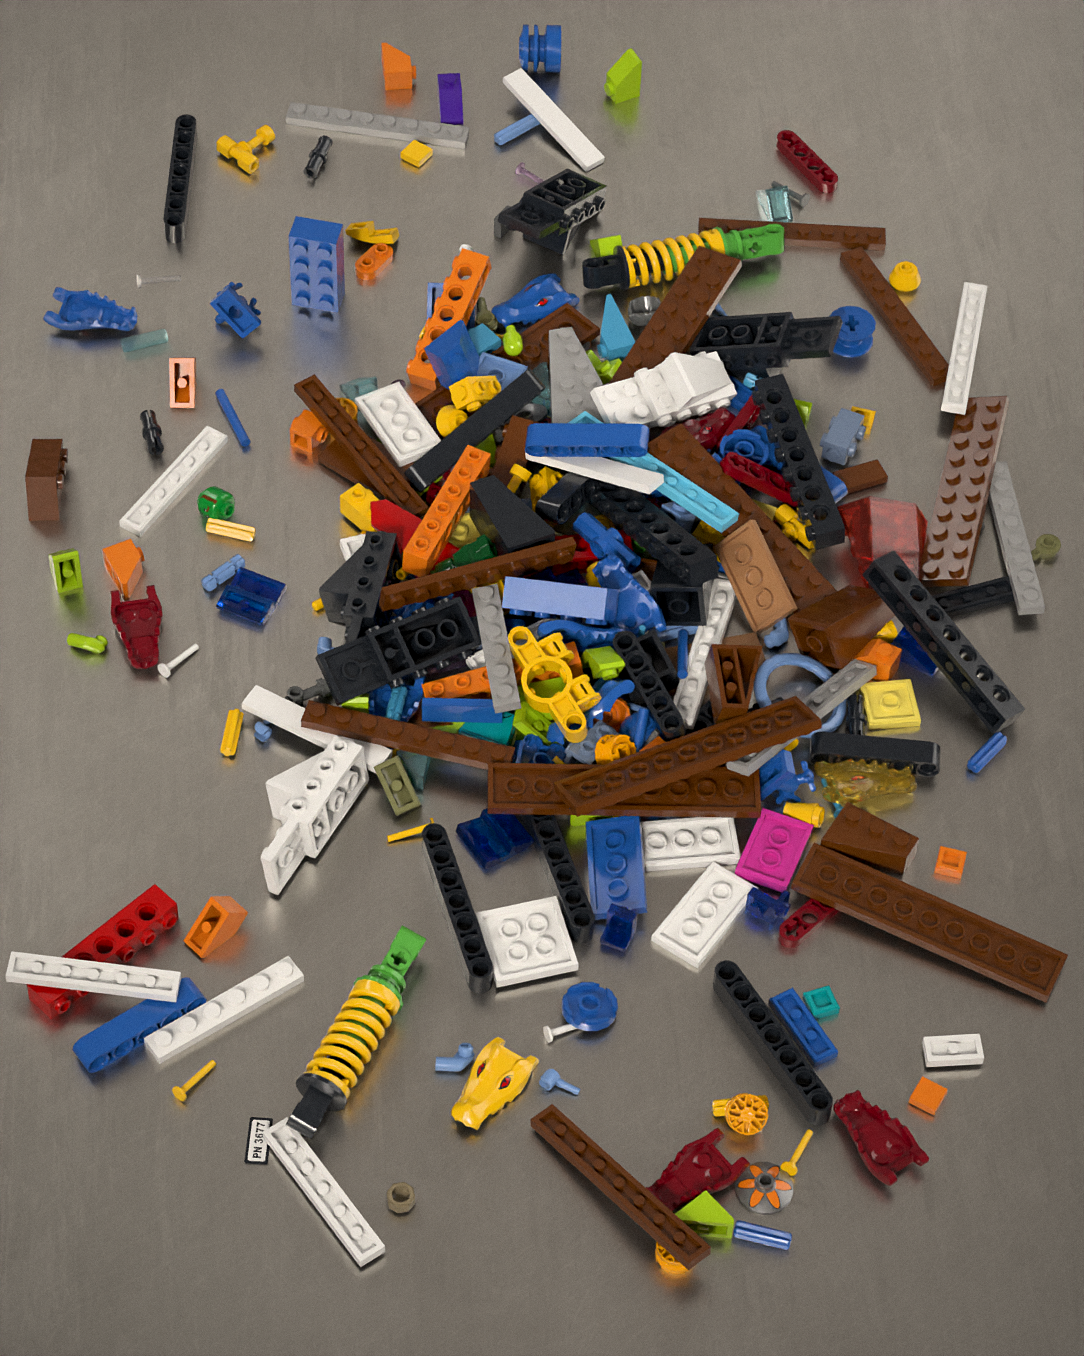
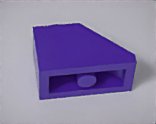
[437,73,463,125]

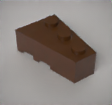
[487,415,539,498]
[25,439,68,521]
[704,644,763,724]
[820,802,919,876]

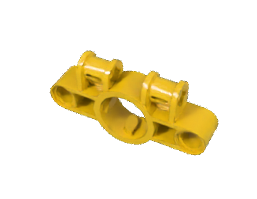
[508,626,602,743]

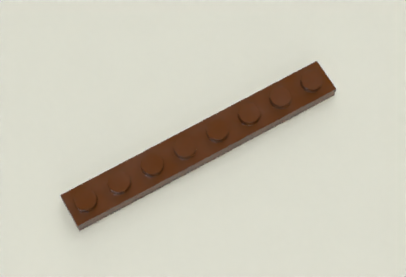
[698,218,886,251]
[840,246,949,386]
[294,374,429,518]
[379,537,577,611]
[301,700,515,770]
[530,1104,711,1270]

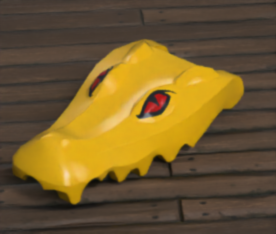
[451,1037,539,1130]

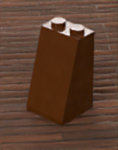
[788,584,895,669]

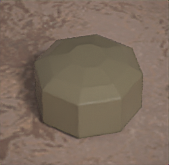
[386,1182,415,1213]

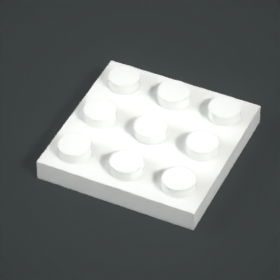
[476,896,578,988]

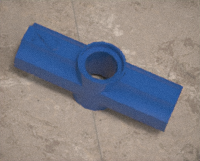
[573,512,641,574]

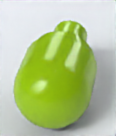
[503,325,523,356]

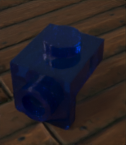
[745,887,791,925]
[600,903,637,952]

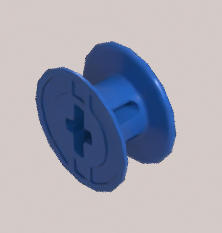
[830,306,876,357]

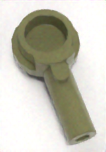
[475,297,498,332]
[1031,534,1061,562]

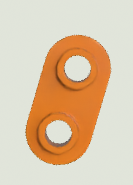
[355,243,393,280]

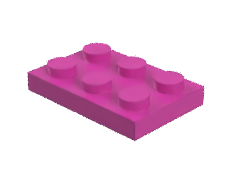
[735,808,814,894]

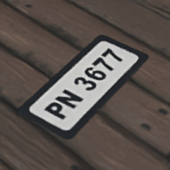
[244,1117,273,1164]

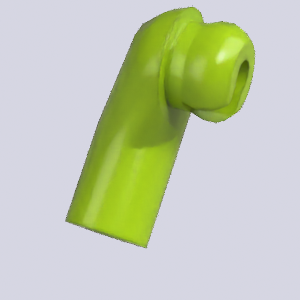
[67,633,108,654]

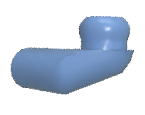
[764,618,789,648]
[435,1043,475,1072]

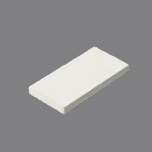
[355,382,441,467]
[641,817,741,872]
[651,861,759,968]

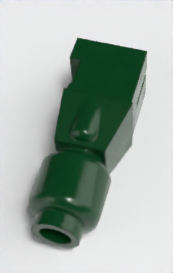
[430,534,499,574]

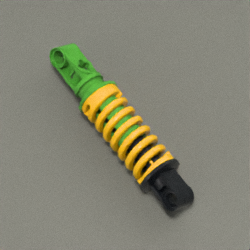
[582,224,784,291]
[286,925,427,1139]

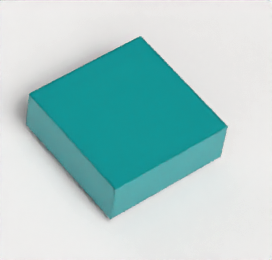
[802,985,840,1020]

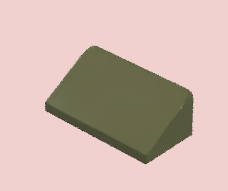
[374,756,422,816]

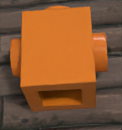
[290,409,328,454]

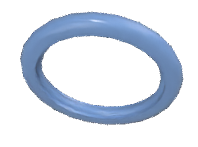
[754,653,846,739]

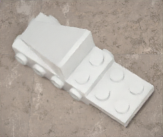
[590,351,737,428]
[261,736,369,895]

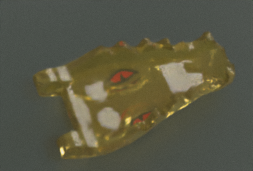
[815,759,917,805]

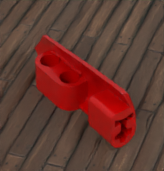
[370,499,461,575]

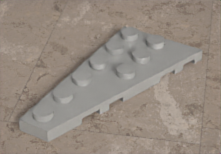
[548,327,604,423]

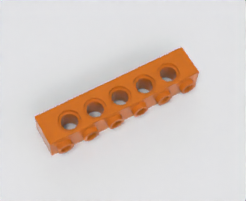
[406,248,492,391]
[402,445,491,577]
[421,641,584,699]

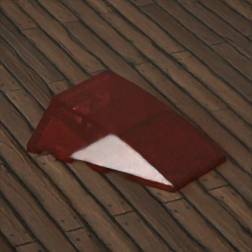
[837,496,928,589]

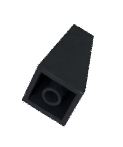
[469,475,555,578]
[650,544,714,626]

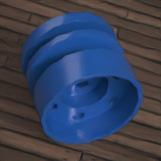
[519,24,561,73]

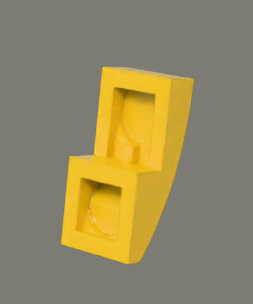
[345,221,399,244]

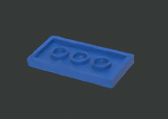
[586,816,647,920]

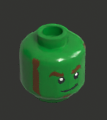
[197,486,235,521]

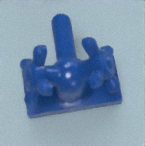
[210,282,261,339]
[759,749,816,805]

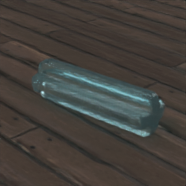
[120,329,168,353]

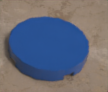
[561,982,618,1031]

